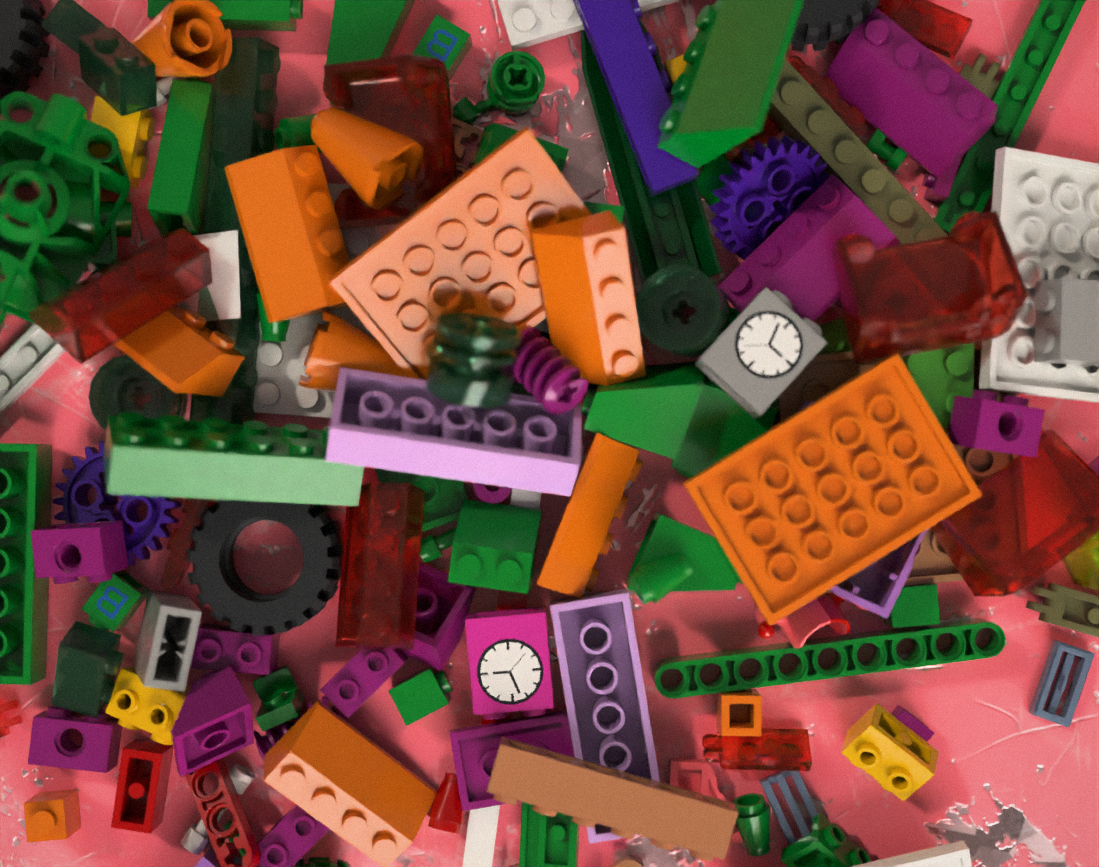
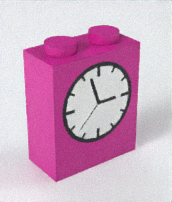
[465,606,554,720]

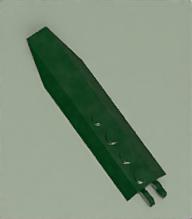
[581,19,722,320]

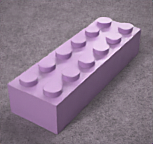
[326,367,582,496]
[550,588,660,844]

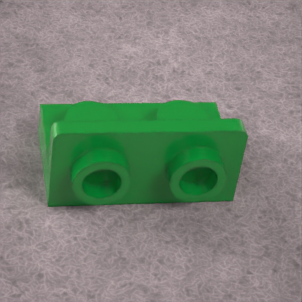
[782,813,871,867]

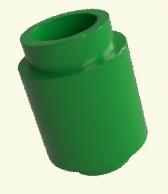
[274,113,323,153]

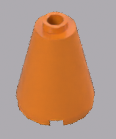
[127,0,232,77]
[310,107,424,211]
[298,310,409,391]

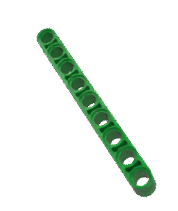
[652,618,1006,699]

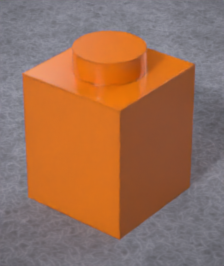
[716,689,762,736]
[24,789,81,843]

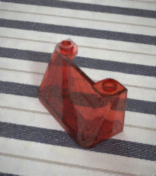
[323,54,457,229]
[832,211,1029,363]
[930,428,1099,596]

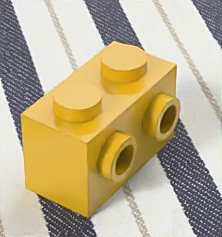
[105,667,190,745]
[841,703,939,802]

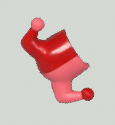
[754,592,867,649]

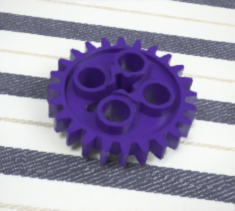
[710,135,830,260]
[53,441,182,566]

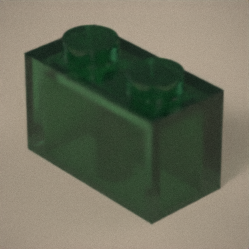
[78,27,157,116]
[51,621,124,719]

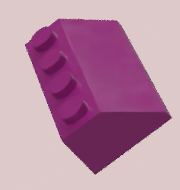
[822,8,998,180]
[717,174,899,322]

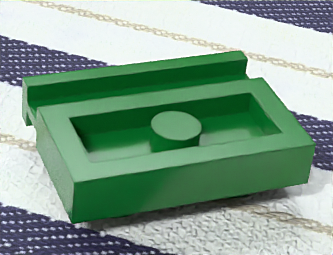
[519,802,580,867]

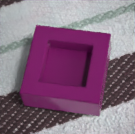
[922,160,961,204]

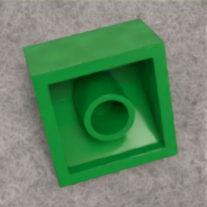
[448,499,543,594]

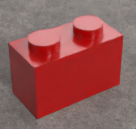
[111,739,174,834]

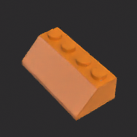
[224,145,350,324]
[530,210,646,386]
[63,268,245,397]
[537,433,643,598]
[263,700,437,867]

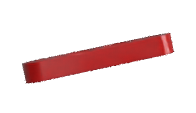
[185,758,261,867]

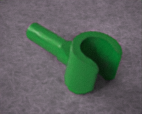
[452,96,500,125]

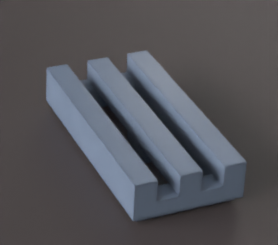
[1028,639,1095,727]
[759,764,818,845]

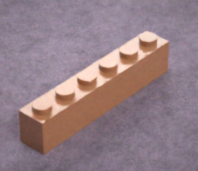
[487,737,738,862]

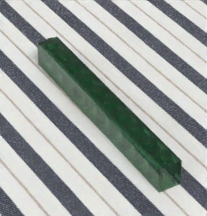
[190,37,281,424]

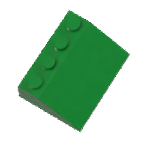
[657,0,804,169]

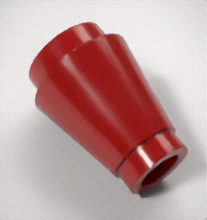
[427,772,466,834]

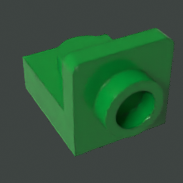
[253,666,305,732]

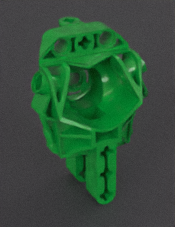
[0,91,132,334]

